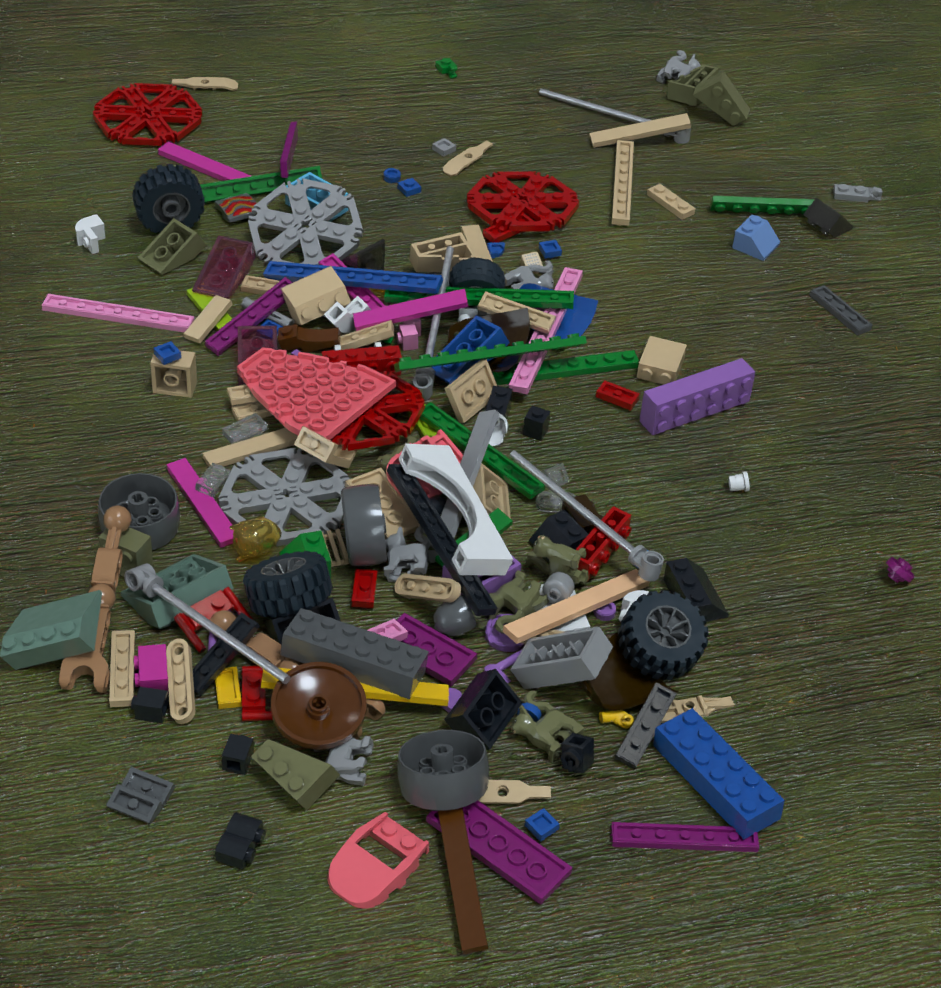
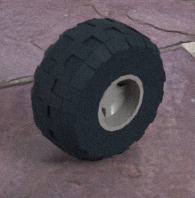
[449,258,505,306]

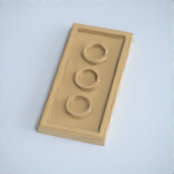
[345,468,420,539]

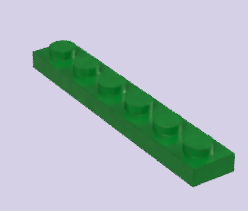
[710,196,817,215]

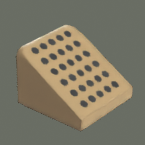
[520,252,543,274]

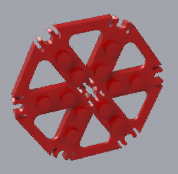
[93,83,202,146]
[467,171,579,232]
[330,369,425,451]

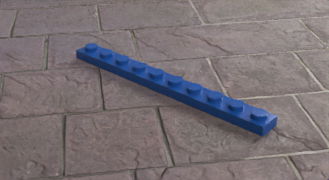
[263,261,443,294]

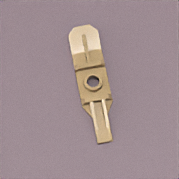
[172,77,238,91]
[443,140,493,177]
[661,695,734,723]
[478,780,551,804]

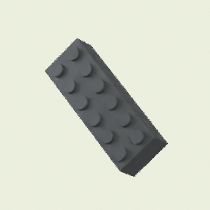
[280,608,429,699]

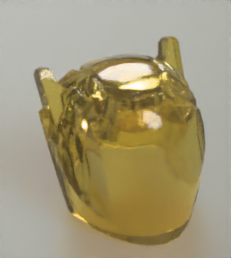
[229,516,282,562]

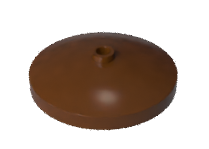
[271,662,367,749]

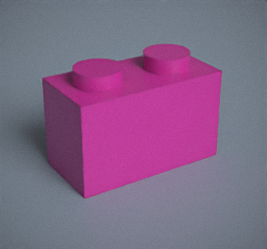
[134,644,169,694]

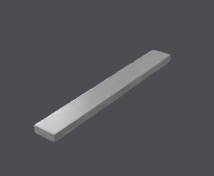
[430,410,499,549]

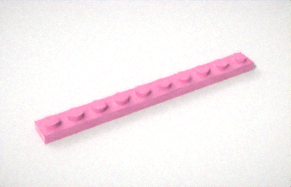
[509,267,583,394]

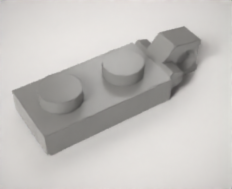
[833,184,882,203]

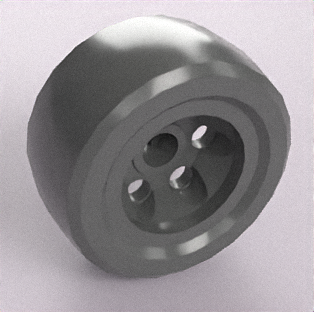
[98,473,180,550]
[341,484,387,567]
[397,730,489,811]

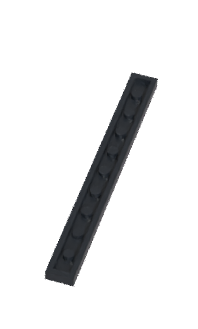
[387,464,498,616]

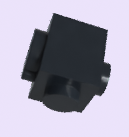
[561,733,594,773]

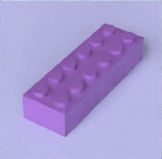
[639,358,755,435]

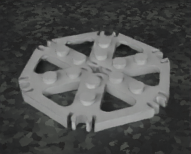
[248,178,363,266]
[218,448,350,547]

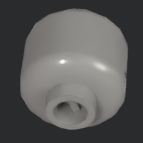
[543,572,574,604]

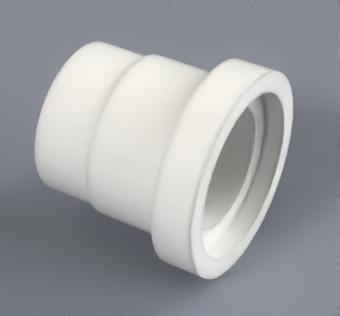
[728,471,750,492]

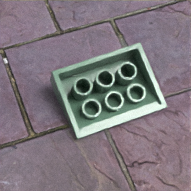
[120,554,234,629]
[0,590,102,670]

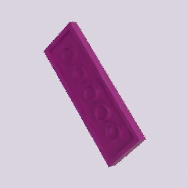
[426,800,573,905]

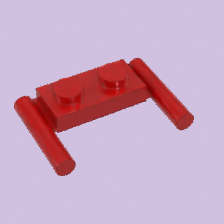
[174,587,253,654]
[242,666,273,721]

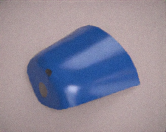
[520,283,598,339]

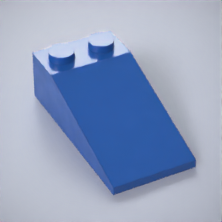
[432,315,510,384]

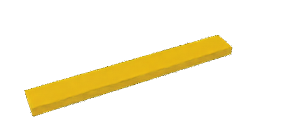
[261,668,449,706]

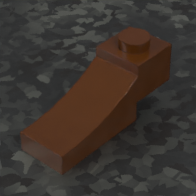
[278,324,341,353]

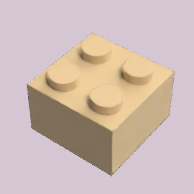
[150,351,197,398]

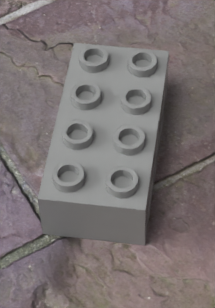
[510,627,613,689]

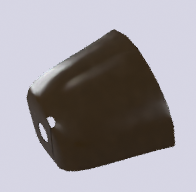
[448,308,530,372]
[579,632,679,711]

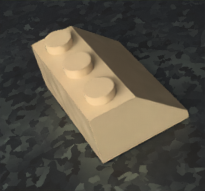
[280,266,351,325]
[473,463,511,529]

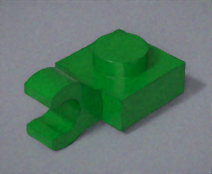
[435,58,458,79]

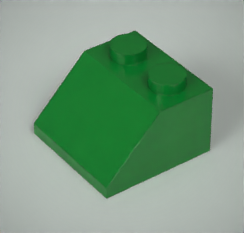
[279,530,331,579]

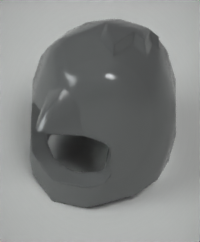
[433,595,477,637]

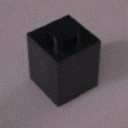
[523,405,551,441]
[131,687,169,724]
[222,733,254,775]

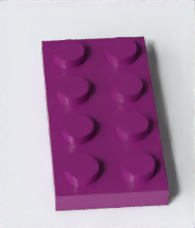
[396,613,477,687]

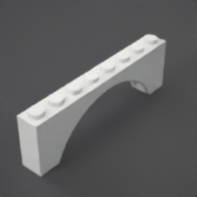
[398,443,513,575]

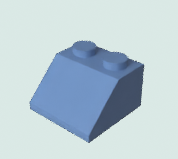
[732,214,780,261]

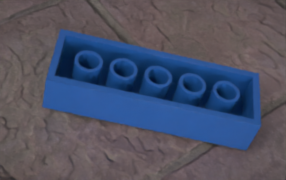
[653,708,785,840]

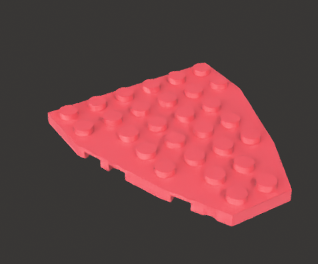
[237,347,396,440]

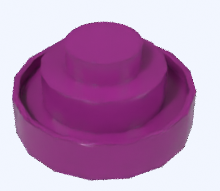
[886,556,915,583]

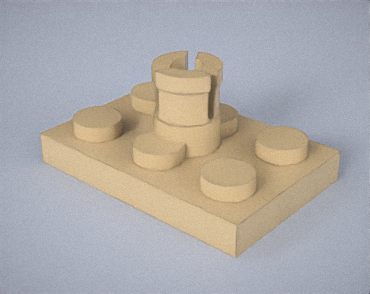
[444,359,497,423]

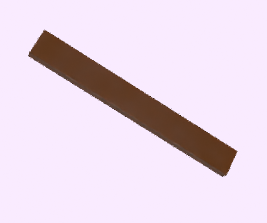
[438,807,488,955]

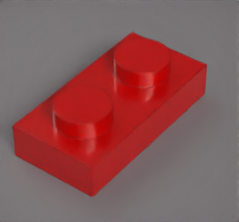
[596,380,640,410]
[352,569,378,608]

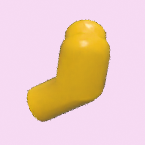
[599,710,634,729]

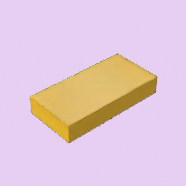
[215,666,242,709]

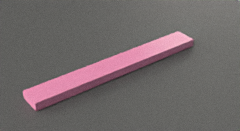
[42,294,195,332]

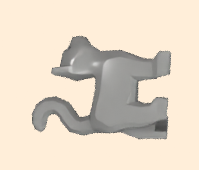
[656,50,701,83]
[504,260,554,290]
[384,526,431,582]
[313,736,374,786]

